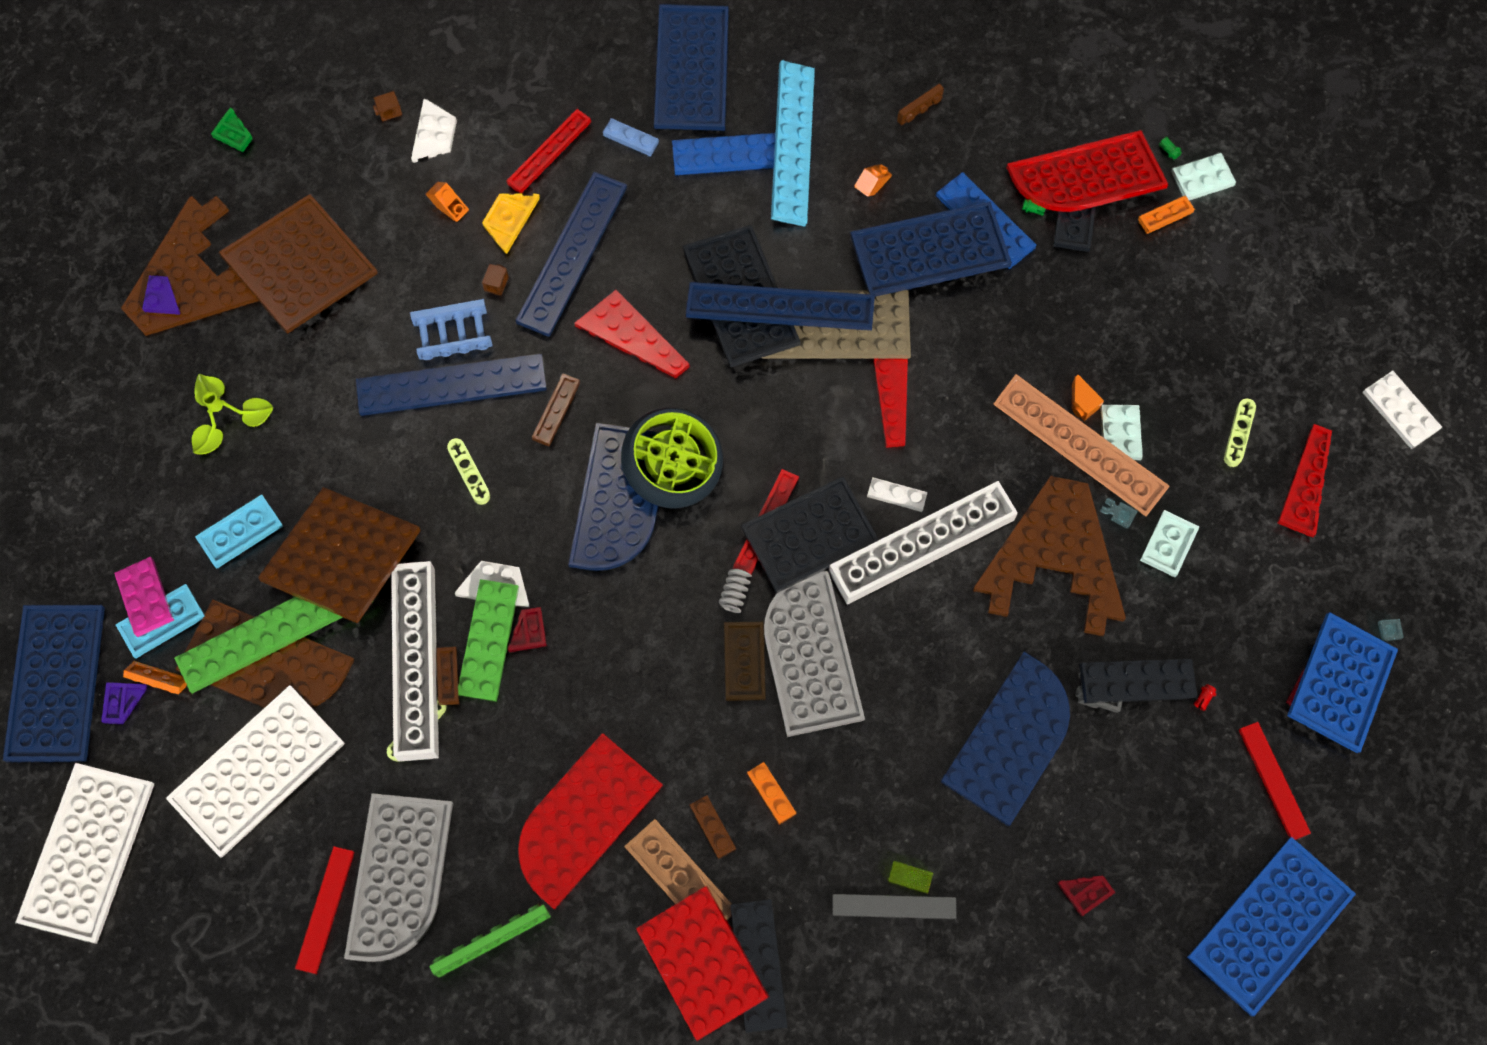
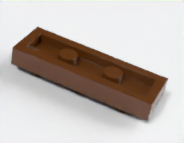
[897,83,944,126]
[436,647,459,706]
[689,795,736,859]

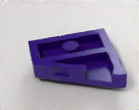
[142,275,180,315]
[101,682,147,724]

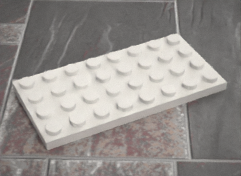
[166,685,345,858]
[16,763,154,944]

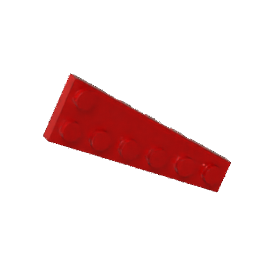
[873,358,908,448]
[1277,424,1332,538]

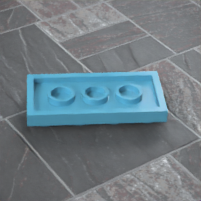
[195,495,283,569]
[116,584,205,658]

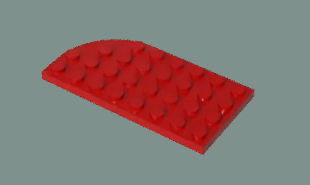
[1007,130,1168,212]
[519,733,663,910]

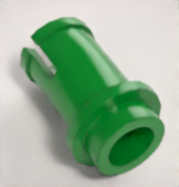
[1159,137,1182,160]
[1022,199,1046,216]

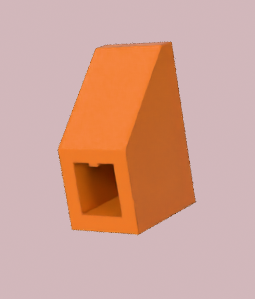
[854,164,892,197]
[426,182,469,222]

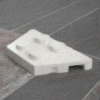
[411,99,457,162]
[455,561,530,609]

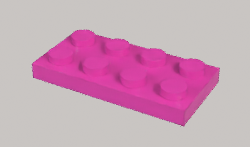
[114,557,174,637]

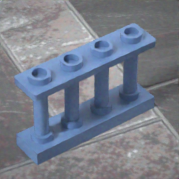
[410,299,493,360]

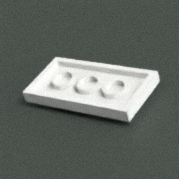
[1362,371,1442,449]

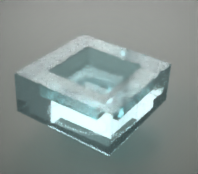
[1378,619,1404,641]

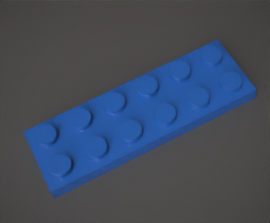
[672,133,776,175]
[936,172,1036,269]

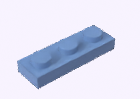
[603,118,659,156]

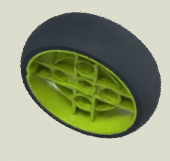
[621,408,723,508]

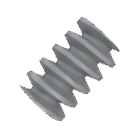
[719,569,752,613]

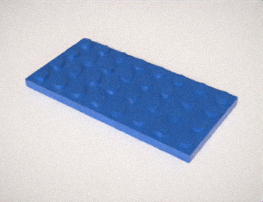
[1187,837,1356,1017]

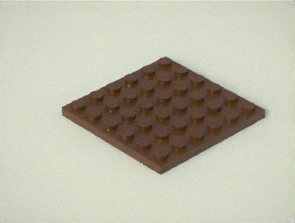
[219,194,378,334]
[258,487,421,624]

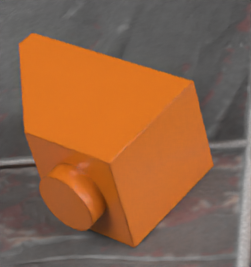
[1071,375,1104,421]

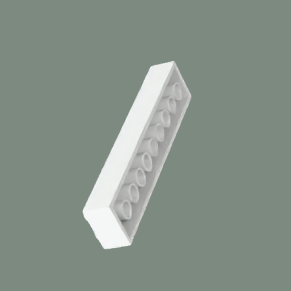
[829,481,1018,605]
[392,561,439,761]

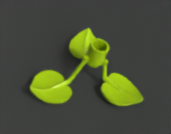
[192,374,273,454]

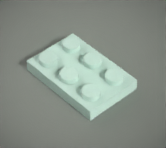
[1171,153,1236,200]
[1101,405,1143,460]
[1140,510,1199,577]

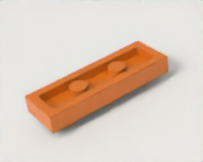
[1138,195,1195,234]
[123,661,187,694]
[747,762,796,825]

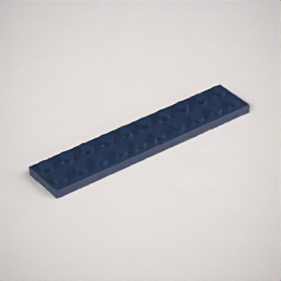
[516,172,627,337]
[686,282,875,331]
[356,354,547,416]

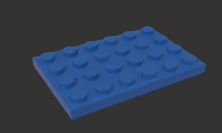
[1287,612,1398,753]

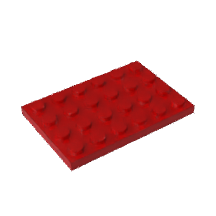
[636,886,769,1041]

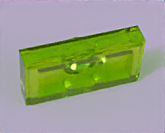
[888,861,933,893]

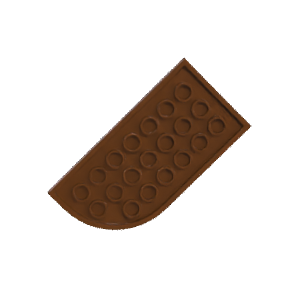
[175,600,354,708]

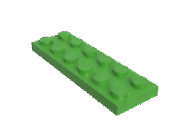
[458,579,519,702]
[429,904,551,977]

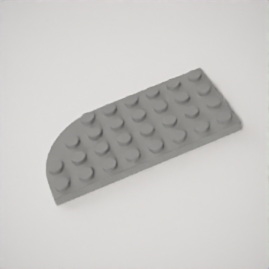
[764,571,865,737]
[344,794,453,962]

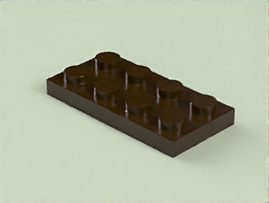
[724,622,765,701]

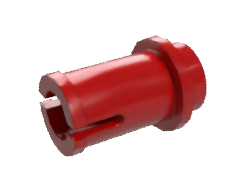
[1194,684,1217,711]

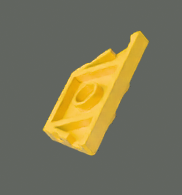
[482,194,540,253]

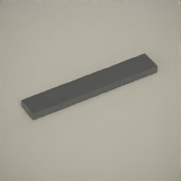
[832,894,956,919]

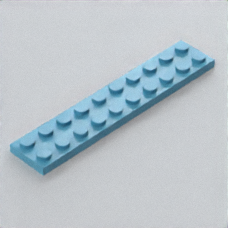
[771,61,814,226]

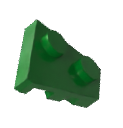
[211,108,253,152]

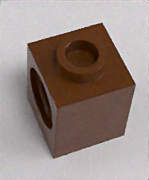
[373,91,402,121]
[482,264,509,296]

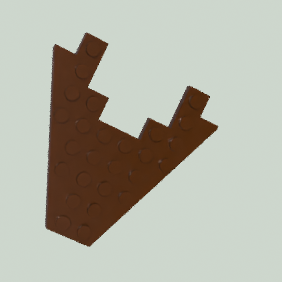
[121,196,259,336]
[973,476,1126,636]

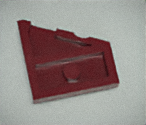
[508,607,547,652]
[1058,875,1115,917]

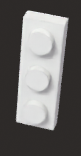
[867,477,928,512]

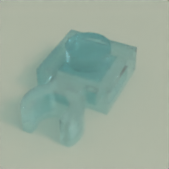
[1100,498,1138,529]

